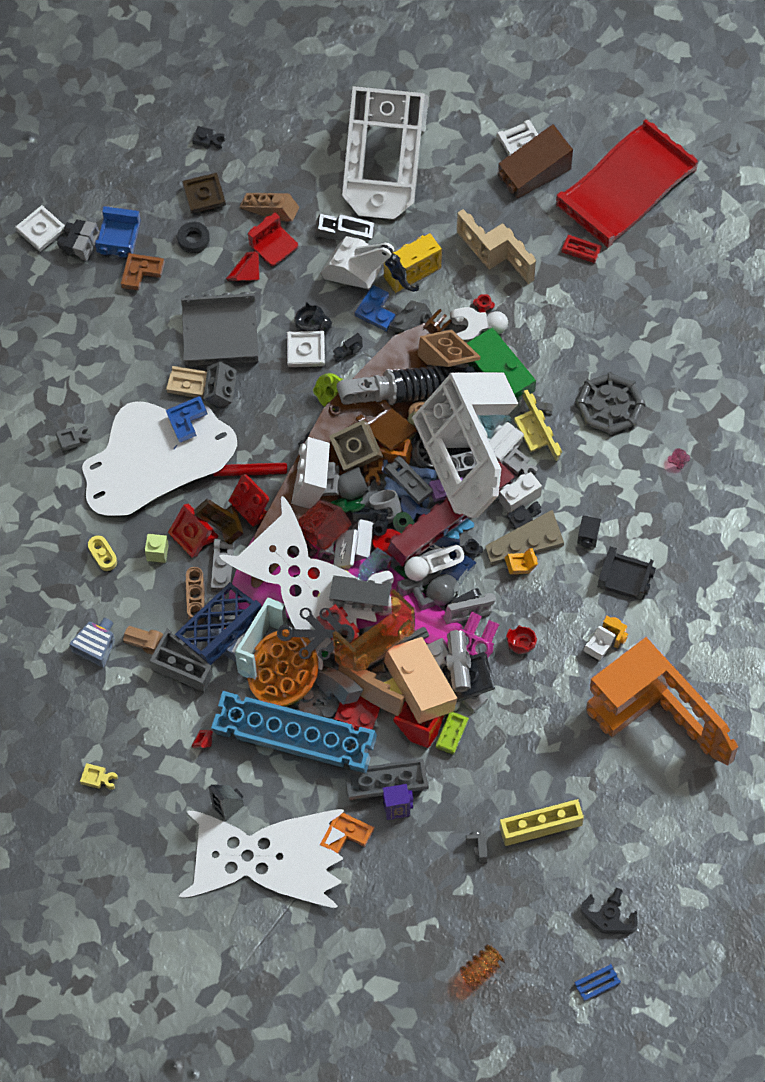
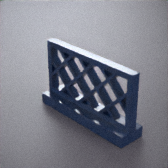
[175,582,262,665]

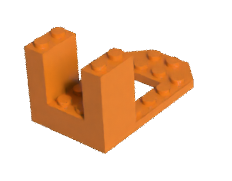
[586,637,738,765]

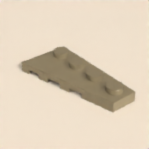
[485,510,564,565]

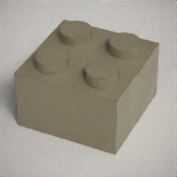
[329,420,383,472]

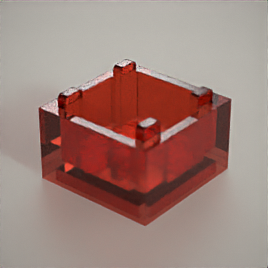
[297,499,352,550]

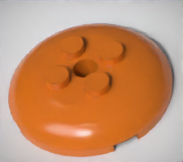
[247,629,319,707]

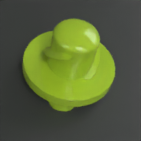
[313,373,343,410]

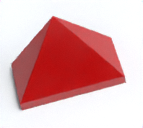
[226,251,260,281]

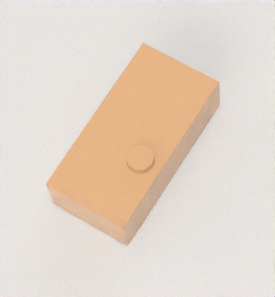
[384,637,457,723]

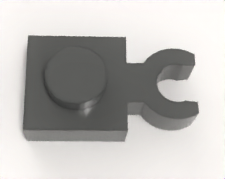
[56,426,91,451]

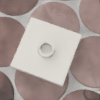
[15,205,65,252]
[287,331,325,367]

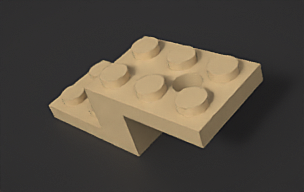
[457,209,536,284]

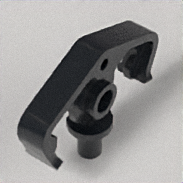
[580,888,638,933]

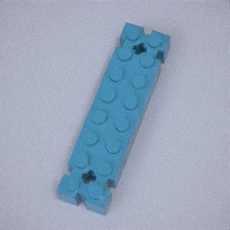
[211,691,377,773]

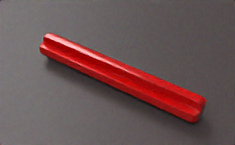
[213,463,287,476]

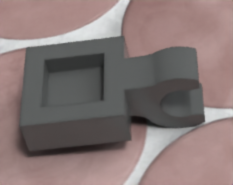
[519,396,554,414]

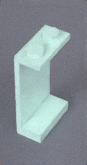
[235,598,287,679]

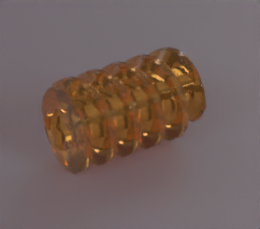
[460,945,505,990]

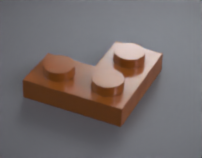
[121,253,165,290]

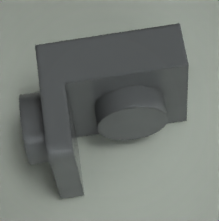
[466,832,487,864]

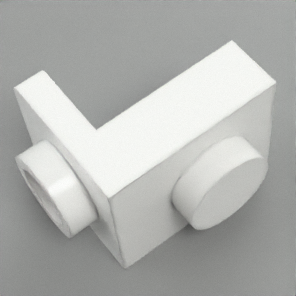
[583,626,615,660]

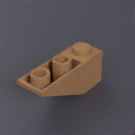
[240,193,299,221]

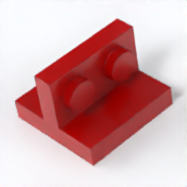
[168,503,219,558]

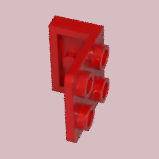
[248,213,298,266]
[228,474,269,526]

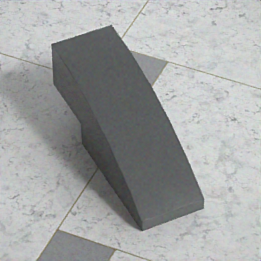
[314,213,374,240]
[315,666,363,705]

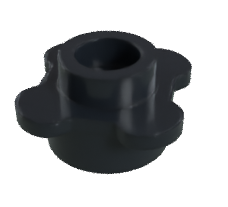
[461,539,483,560]

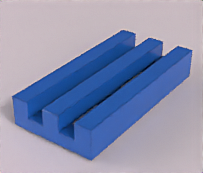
[574,964,621,1002]

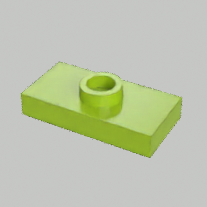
[436,712,469,755]

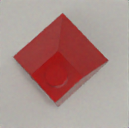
[393,701,444,748]

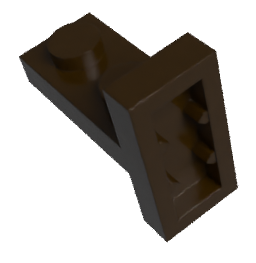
[194,498,244,545]

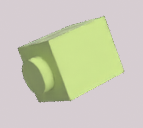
[145,534,169,563]

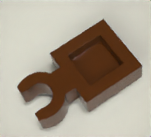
[363,454,384,486]

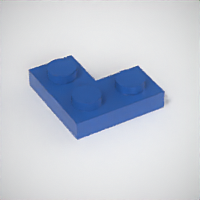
[355,285,396,332]
[165,396,208,443]

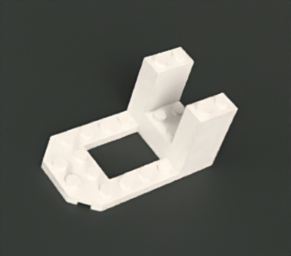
[342,86,429,219]
[412,373,518,518]

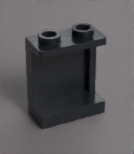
[597,546,656,601]

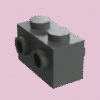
[203,362,237,408]

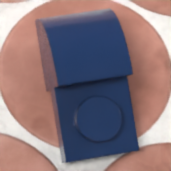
[401,495,431,523]
[440,554,477,586]

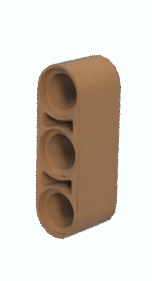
[186,567,206,625]

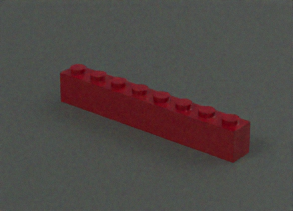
[387,461,515,567]

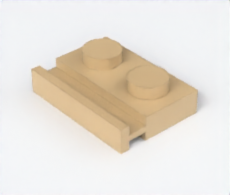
[167,366,207,399]

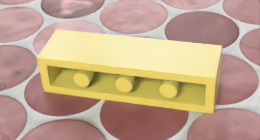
[499,799,584,846]

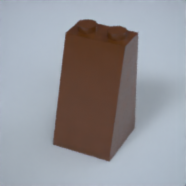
[497,124,573,199]

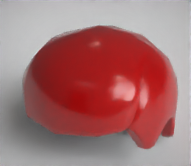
[506,625,537,654]

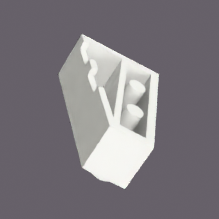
[291,437,330,510]

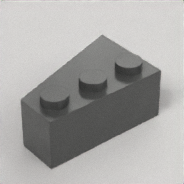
[329,575,392,613]
[150,628,213,692]

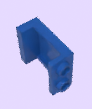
[95,206,141,257]

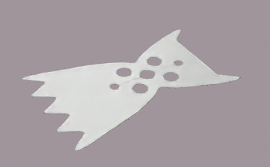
[219,496,393,670]
[179,809,345,908]

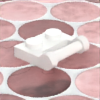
[496,120,538,155]

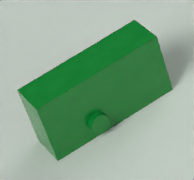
[467,328,536,402]

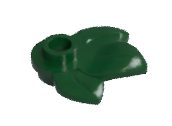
[330,497,365,514]

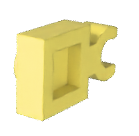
[80,763,118,789]

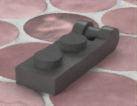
[384,456,433,505]

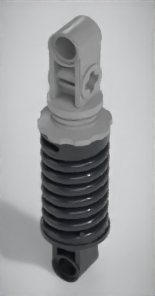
[336,366,477,405]

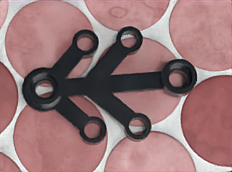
[277,608,355,660]

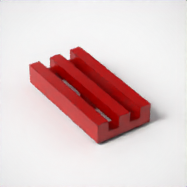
[561,235,602,264]

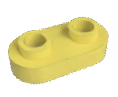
[88,536,117,571]

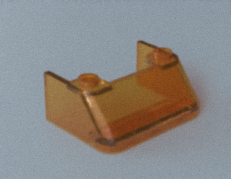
[333,588,415,671]

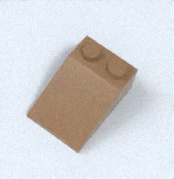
[418,330,480,367]

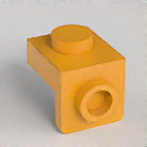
[504,548,538,574]
[602,616,629,649]

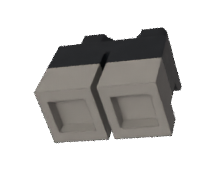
[57,219,100,261]

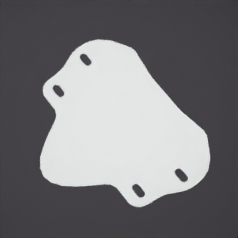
[82,402,237,516]

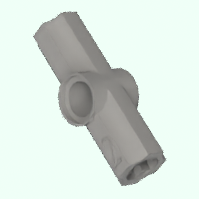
[446,630,471,692]

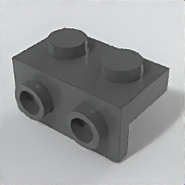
[389,300,432,333]

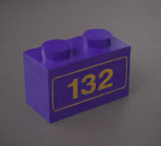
[383,784,414,820]

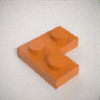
[320,813,374,854]

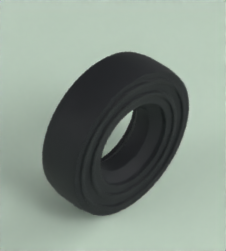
[177,221,210,253]

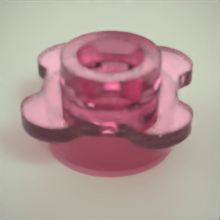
[668,448,690,469]

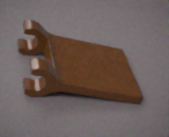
[355,400,418,451]

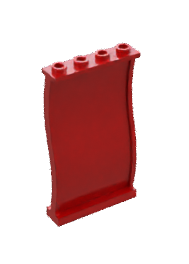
[556,119,698,248]

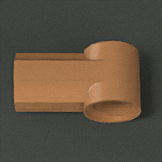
[123,626,164,655]

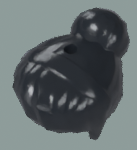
[295,302,332,332]

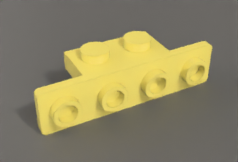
[514,390,562,461]

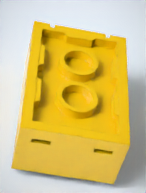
[383,233,442,293]

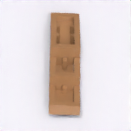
[338,660,405,716]

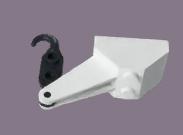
[321,236,420,292]

